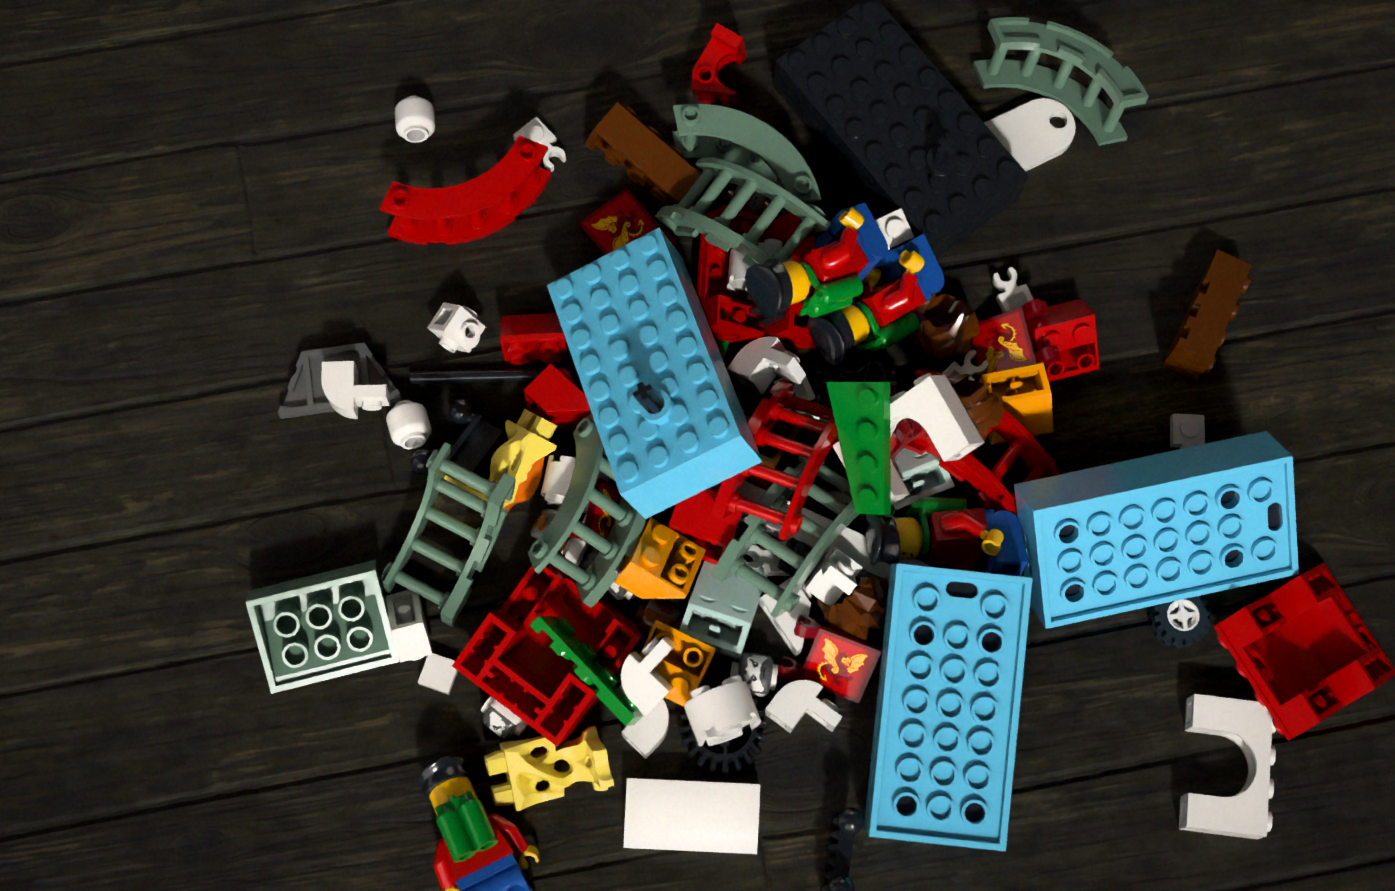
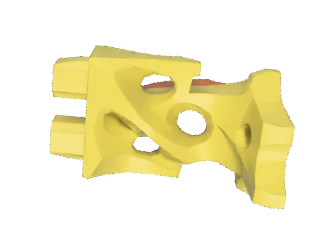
[444,409,557,518]
[484,725,614,811]

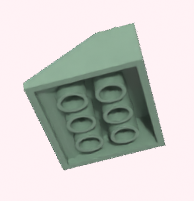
[245,560,400,694]

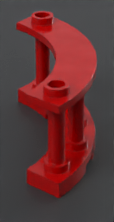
[379,135,552,245]
[896,369,1060,516]
[711,379,839,541]

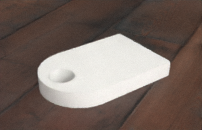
[984,98,1076,171]

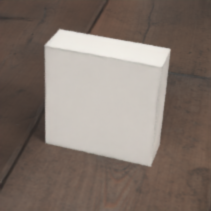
[417,653,458,695]

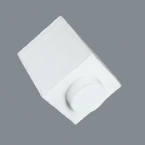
[759,576,812,657]
[386,590,432,663]

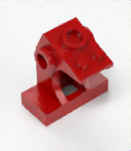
[691,23,747,107]

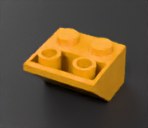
[979,363,1054,445]
[614,517,706,599]
[640,620,716,707]

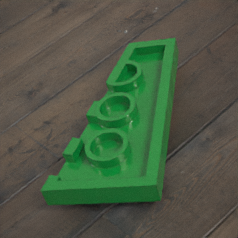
[826,382,891,515]
[530,616,643,726]

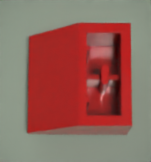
[1027,299,1100,382]
[500,313,567,365]
[524,363,591,429]
[668,486,748,565]

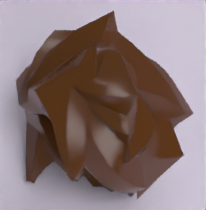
[911,293,980,359]
[948,374,1003,440]
[817,573,889,642]

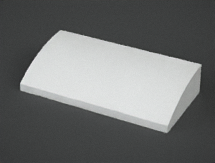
[624,778,760,854]

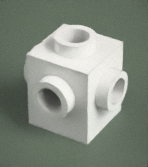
[427,302,486,353]

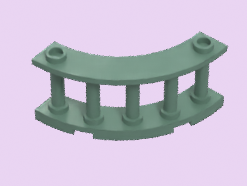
[973,17,1149,146]
[672,104,821,216]
[654,156,831,267]
[527,413,646,608]
[381,442,516,627]
[711,444,859,618]

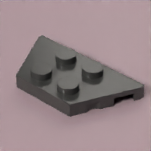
[278,343,402,419]

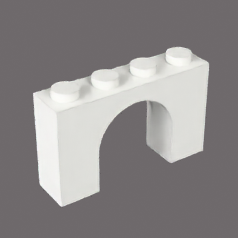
[833,373,984,506]
[1179,694,1276,839]

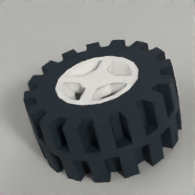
[1149,595,1212,648]

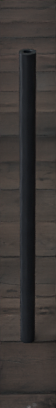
[410,368,580,384]

